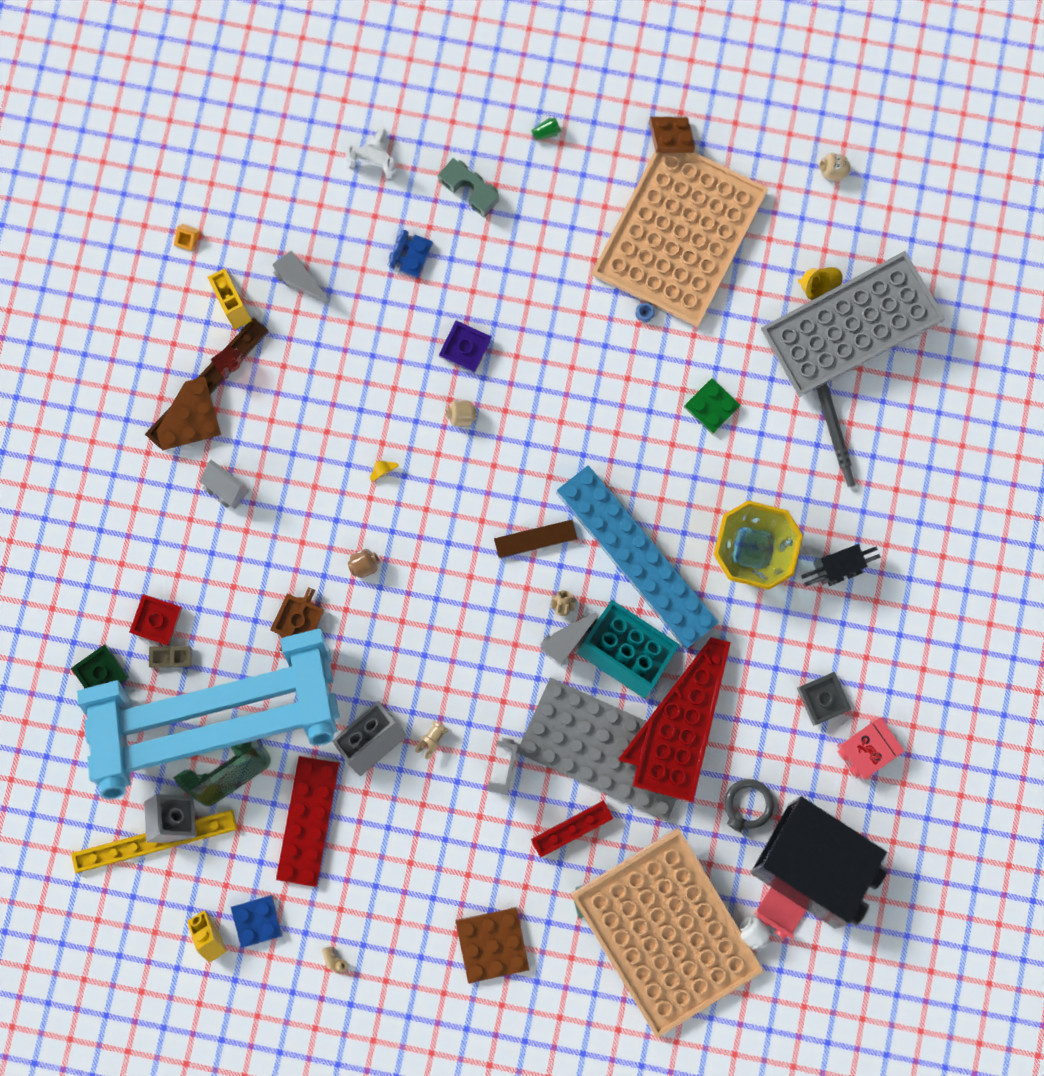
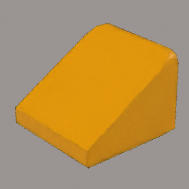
[174,224,200,251]

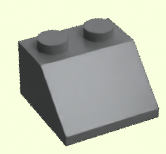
[200,459,250,509]
[144,794,196,843]

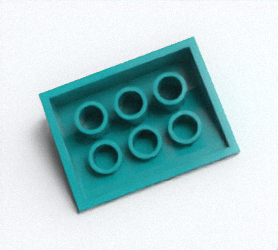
[576,600,680,699]

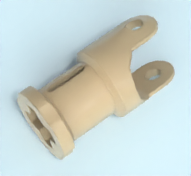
[415,720,449,759]

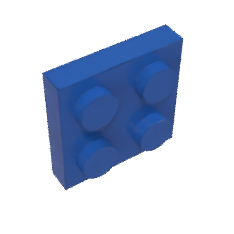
[231,895,283,948]

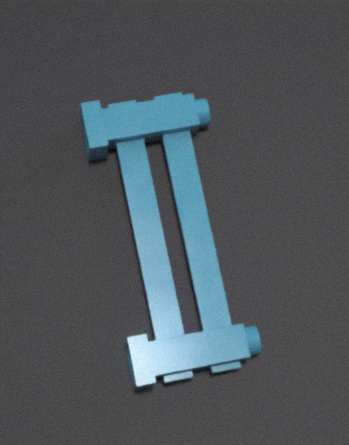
[77,628,340,799]

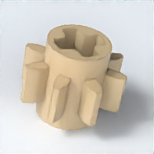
[551,590,576,616]

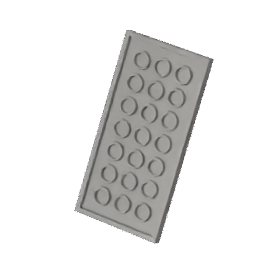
[761,251,945,397]
[516,677,677,821]

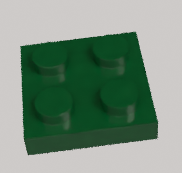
[71,644,129,688]

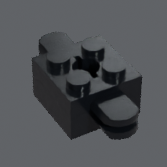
[801,544,881,587]

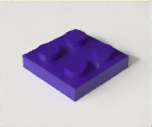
[438,320,492,374]

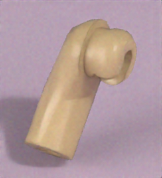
[322,946,348,973]

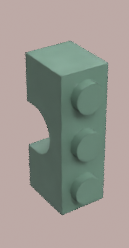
[438,158,499,218]

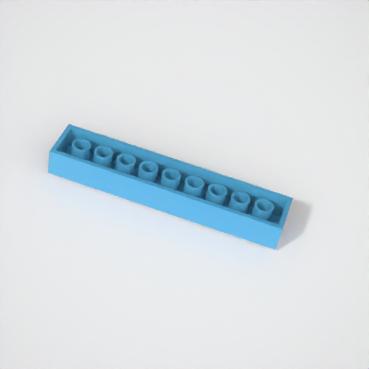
[556,465,719,649]

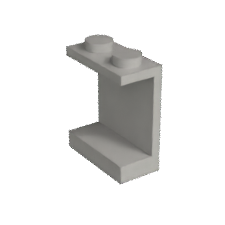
[487,737,518,795]

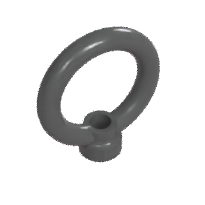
[725,779,774,833]

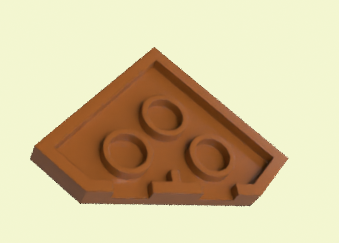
[157,376,221,451]

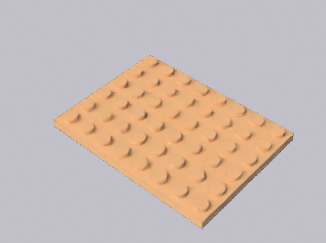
[591,152,769,328]
[571,828,764,1038]

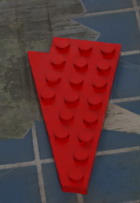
[618,637,731,803]

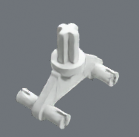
[345,128,396,180]

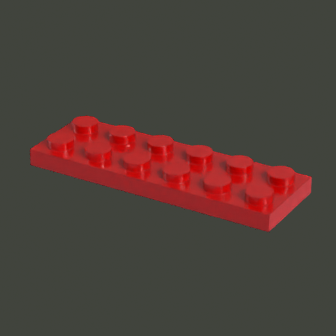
[276,756,340,887]

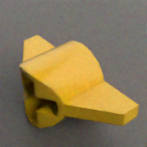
[369,461,399,482]

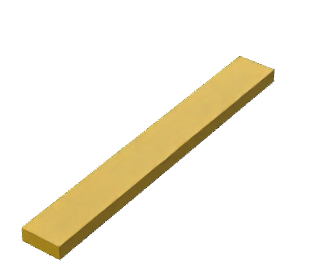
[71,810,238,874]

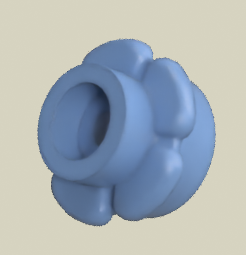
[635,303,655,322]

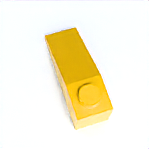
[207,268,252,330]

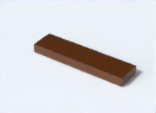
[494,519,577,558]

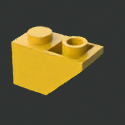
[187,910,227,963]

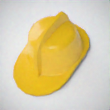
[798,267,842,300]

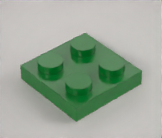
[684,378,741,434]

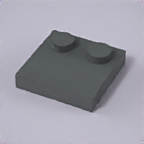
[797,672,852,726]

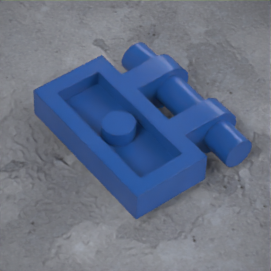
[387,229,433,279]

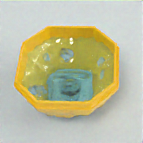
[713,500,803,590]

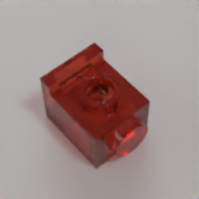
[210,345,244,379]

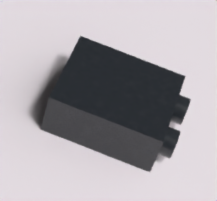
[750,796,888,929]

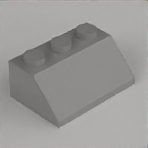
[332,701,407,777]

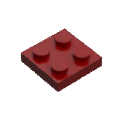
[129,594,183,646]

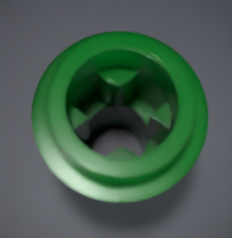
[531,117,561,141]

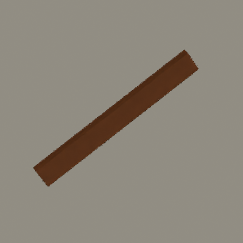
[144,317,269,449]

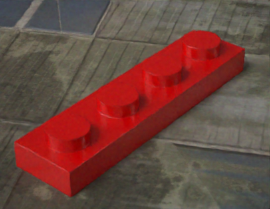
[531,800,614,858]

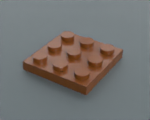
[455,907,530,984]

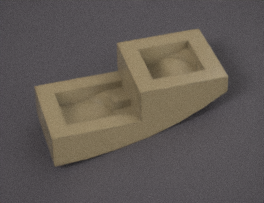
[149,646,191,667]

